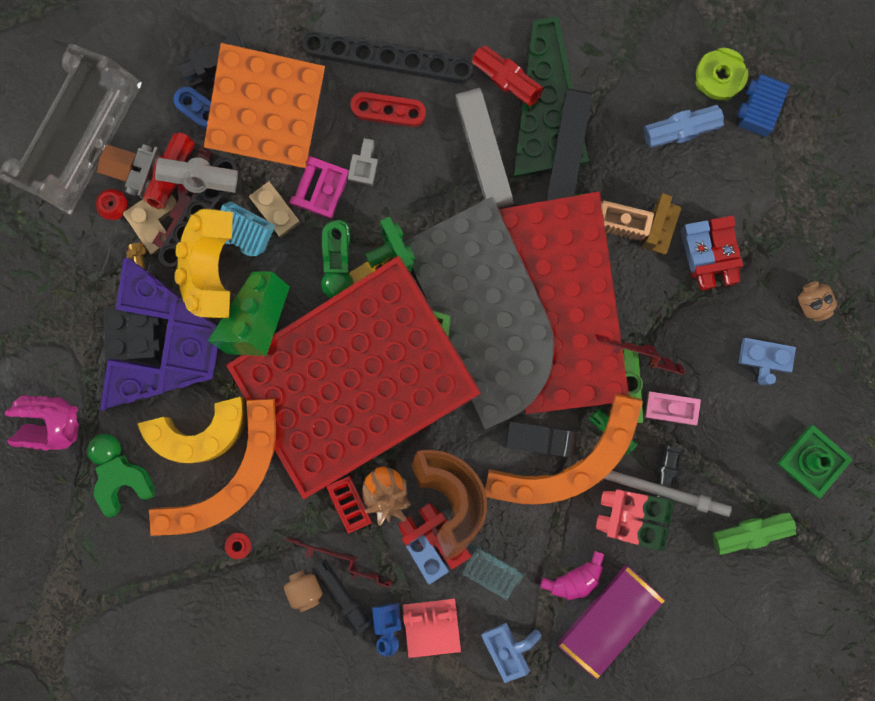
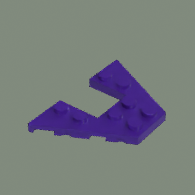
[100,257,218,410]

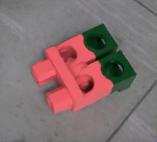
[596,490,675,551]

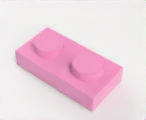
[644,392,701,425]

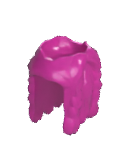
[5,395,80,451]

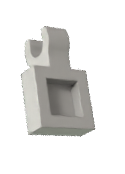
[348,138,378,186]

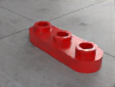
[351,92,426,127]

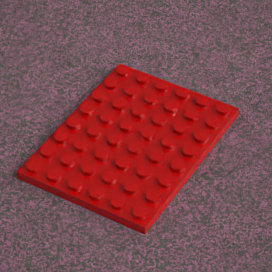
[226,256,481,500]

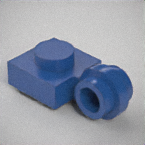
[372,603,401,657]

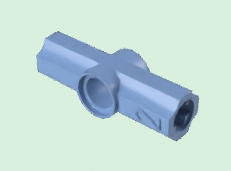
[643,105,724,148]

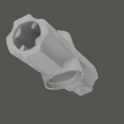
[155,158,238,193]

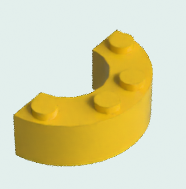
[175,209,233,318]
[138,397,247,463]

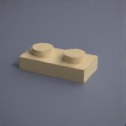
[249,182,300,238]

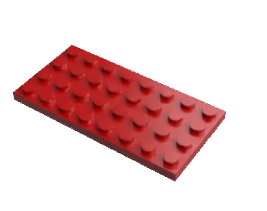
[499,192,630,414]

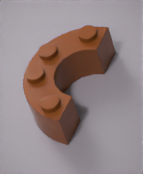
[411,450,487,560]

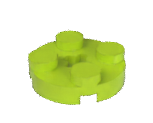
[696,48,748,101]

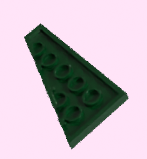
[513,16,589,178]

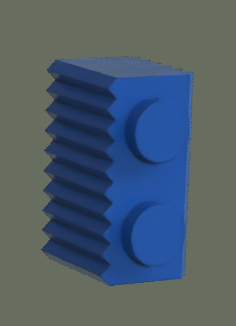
[737,74,790,137]

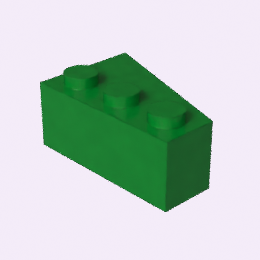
[208,272,290,356]

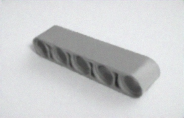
[455,88,514,209]

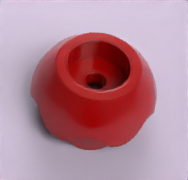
[96,189,128,220]

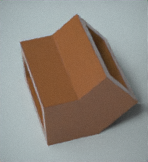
[97,144,136,182]

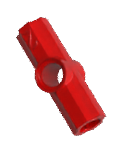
[472,45,544,106]
[143,132,195,209]

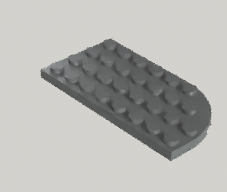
[403,197,555,429]

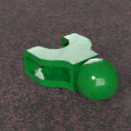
[321,220,353,299]
[87,433,155,518]

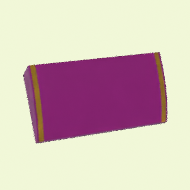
[557,565,665,680]

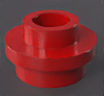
[225,533,251,559]

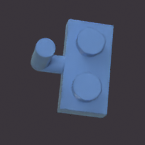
[738,338,796,386]
[481,623,541,683]

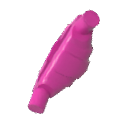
[540,551,605,600]

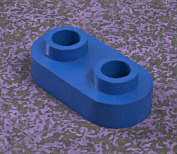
[174,87,211,129]

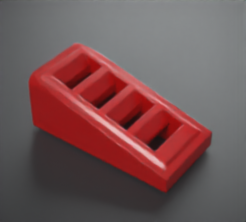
[326,476,372,534]

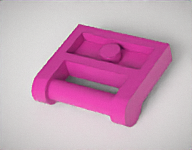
[289,156,349,219]

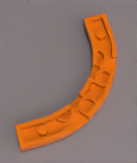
[485,393,643,504]
[149,399,276,536]

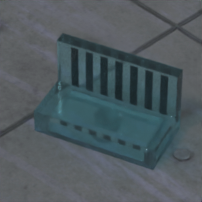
[462,546,524,600]

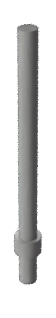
[576,460,732,517]

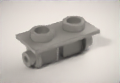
[125,144,162,199]

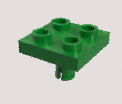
[365,217,415,273]
[777,425,853,499]

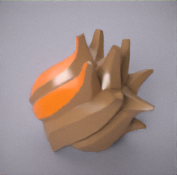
[363,466,411,526]

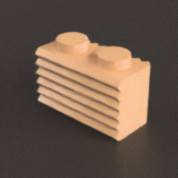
[602,200,654,242]

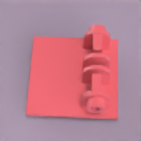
[403,598,461,658]

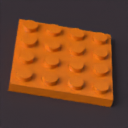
[204,43,325,168]

